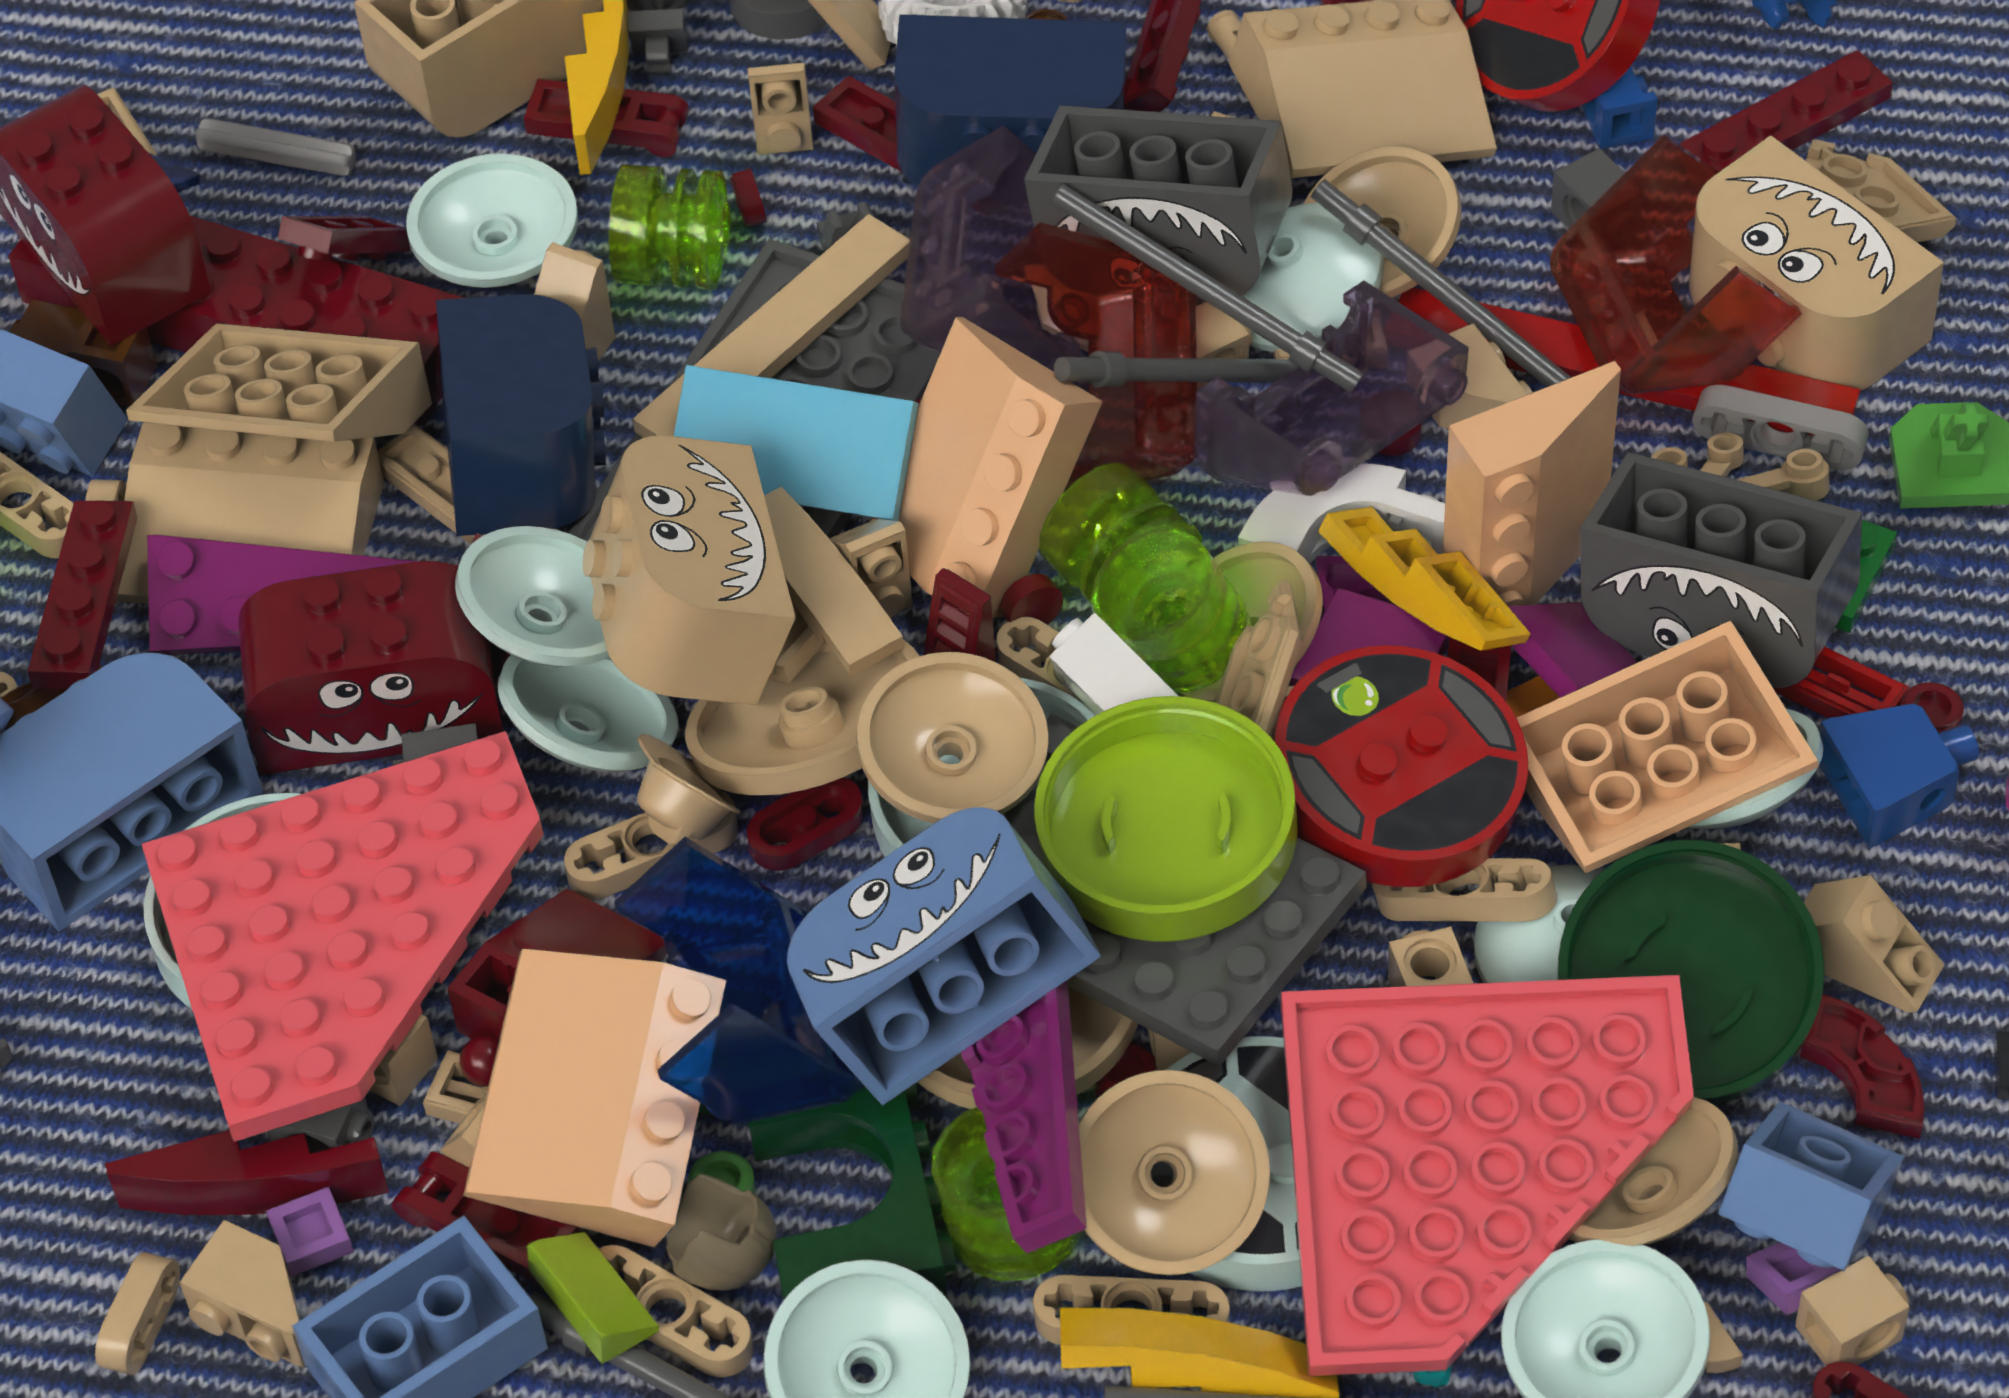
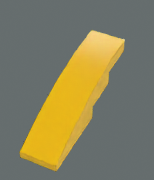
[565,0,629,175]
[1318,507,1531,651]
[1060,1307,1339,1398]

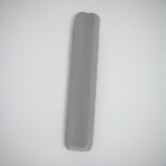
[195,118,356,177]

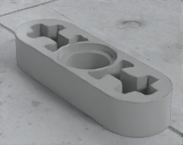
[1692,385,1869,470]

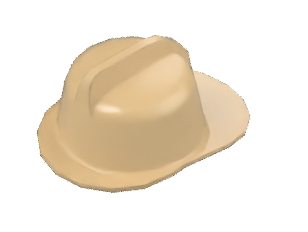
[637,734,741,847]

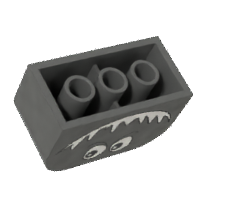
[1024,105,1292,300]
[1580,452,1862,688]

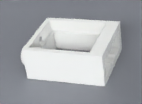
[1049,612,1178,716]

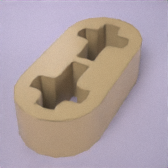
[95,1252,180,1375]

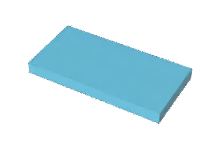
[674,365,919,521]

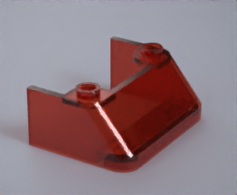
[1550,134,1802,394]
[995,222,1199,493]

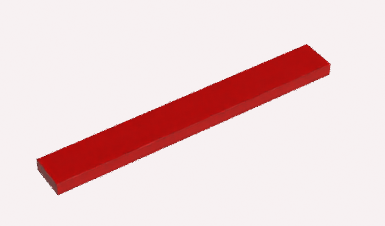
[1388,287,1860,436]

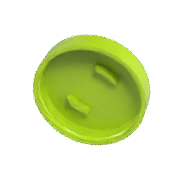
[1034,696,1298,942]

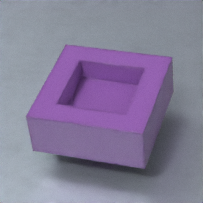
[266,1187,354,1277]
[1746,1242,1841,1315]

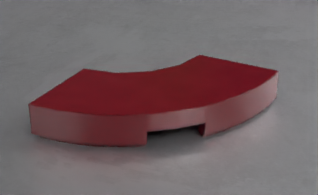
[1800,994,1924,1139]

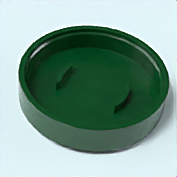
[1557,840,1824,1106]

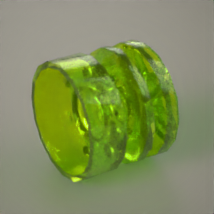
[609,164,731,290]
[1039,463,1202,625]
[1091,528,1251,693]
[931,1107,1083,1281]

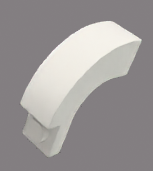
[1238,463,1445,564]

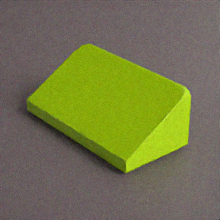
[527,1232,659,1364]

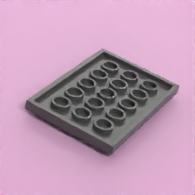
[1002,714,1367,1066]

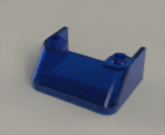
[614,836,865,1124]

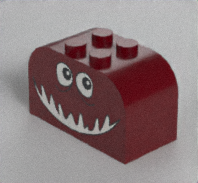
[0,85,212,346]
[238,561,504,775]

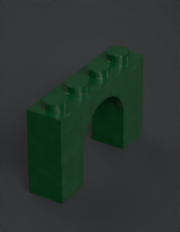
[739,1054,957,1301]

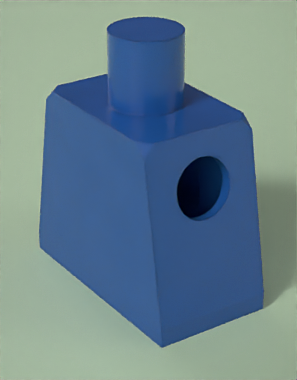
[1819,703,1979,848]

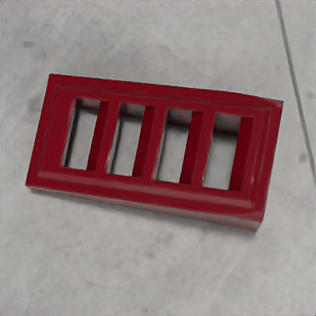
[923,568,996,662]

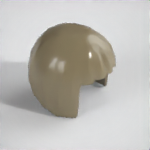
[667,1174,777,1291]

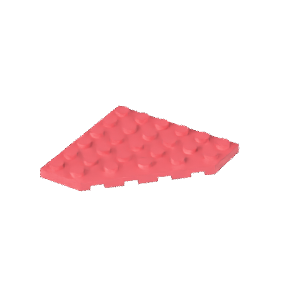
[141,731,544,1142]
[1281,975,1694,1376]

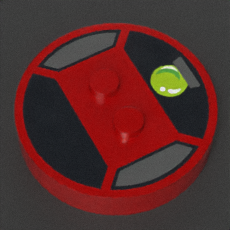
[1455,0,1660,112]
[1272,645,1529,887]

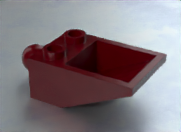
[447,888,672,1087]

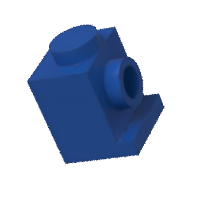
[1581,66,1658,149]

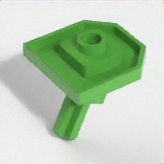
[1889,402,2009,509]

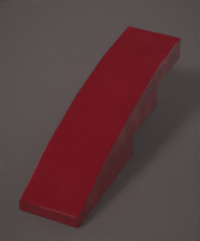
[105,1130,389,1215]

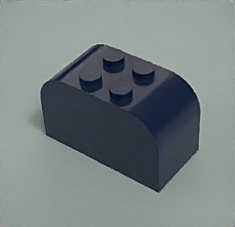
[895,14,1127,197]
[436,294,606,536]

